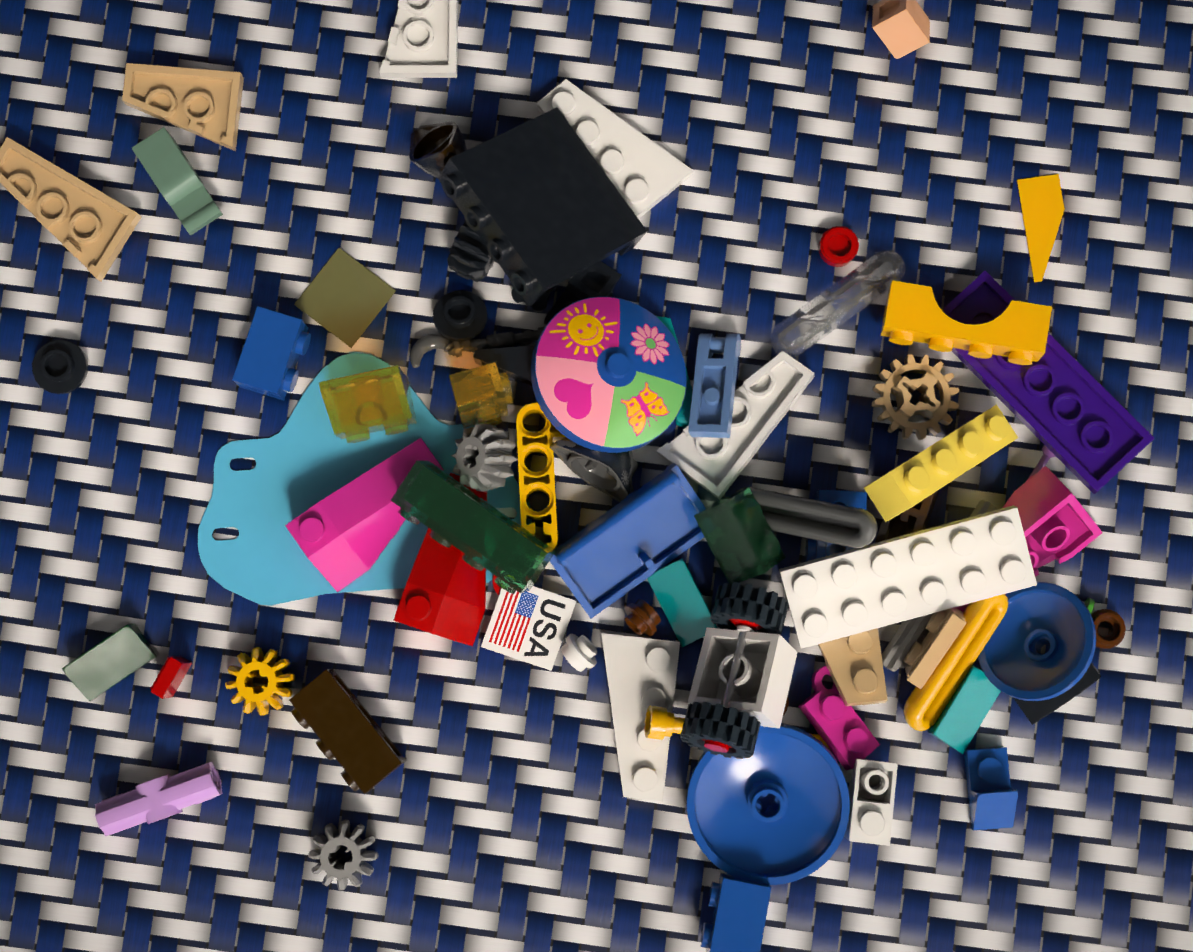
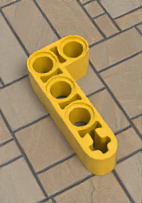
[516,403,571,559]

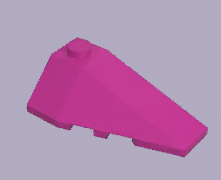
[285,438,444,592]
[956,466,1103,612]

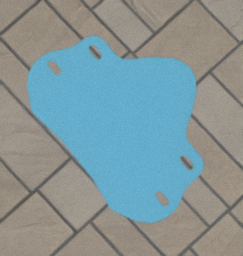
[198,352,532,606]

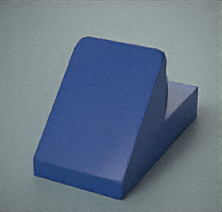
[964,746,1018,831]

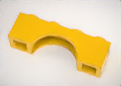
[880,280,1052,365]

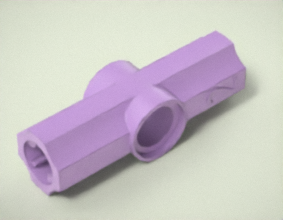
[95,762,223,837]

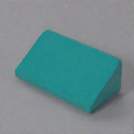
[647,559,718,647]
[928,665,1001,754]

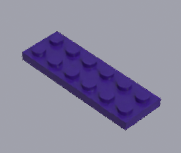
[942,271,1155,494]

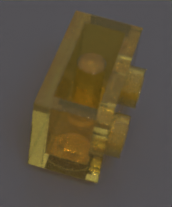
[449,362,513,428]

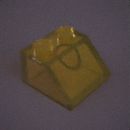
[319,365,417,443]

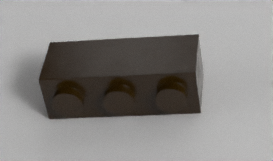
[289,669,407,795]

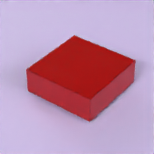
[150,656,192,699]

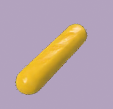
[904,594,1008,731]

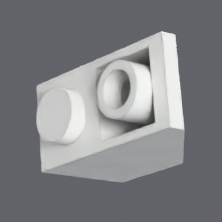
[844,759,898,846]

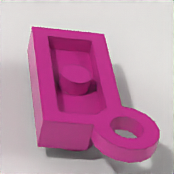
[798,666,880,770]

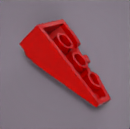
[393,473,488,647]

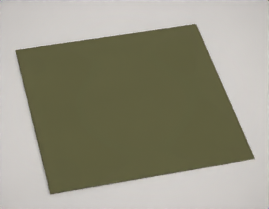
[294,248,396,348]

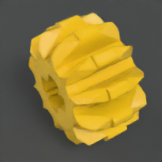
[225,647,295,715]

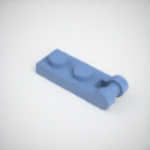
[688,333,741,438]

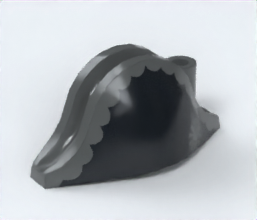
[550,440,639,502]

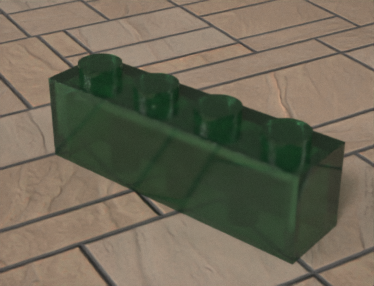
[391,460,556,594]

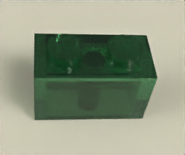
[694,487,786,585]

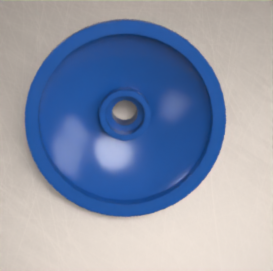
[978,582,1096,701]

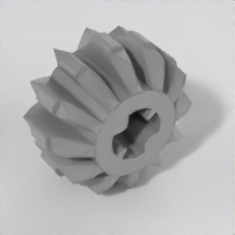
[451,424,518,492]
[308,820,378,891]

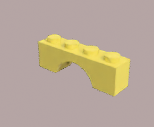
[864,404,1018,522]

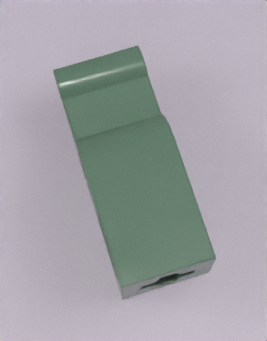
[132,127,223,235]

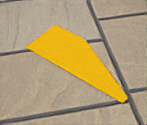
[1017,174,1065,282]

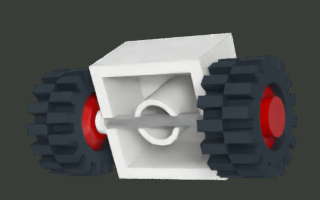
[680,582,797,759]

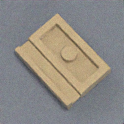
[903,607,967,689]

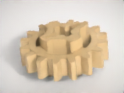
[872,354,959,440]

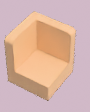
[872,0,930,59]

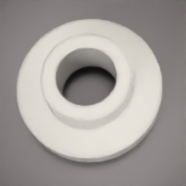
[561,634,597,672]

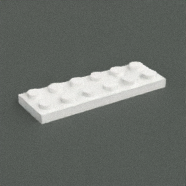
[779,505,1037,649]

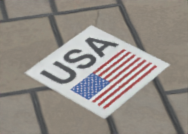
[481,577,576,671]

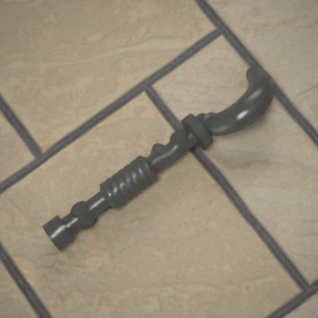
[410,327,545,368]

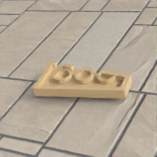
[0,137,142,282]

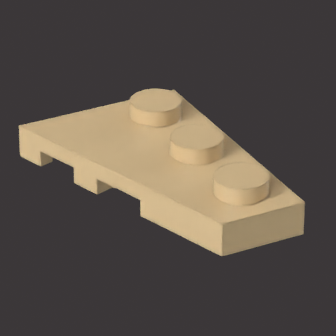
[122,63,244,151]
[818,628,888,706]

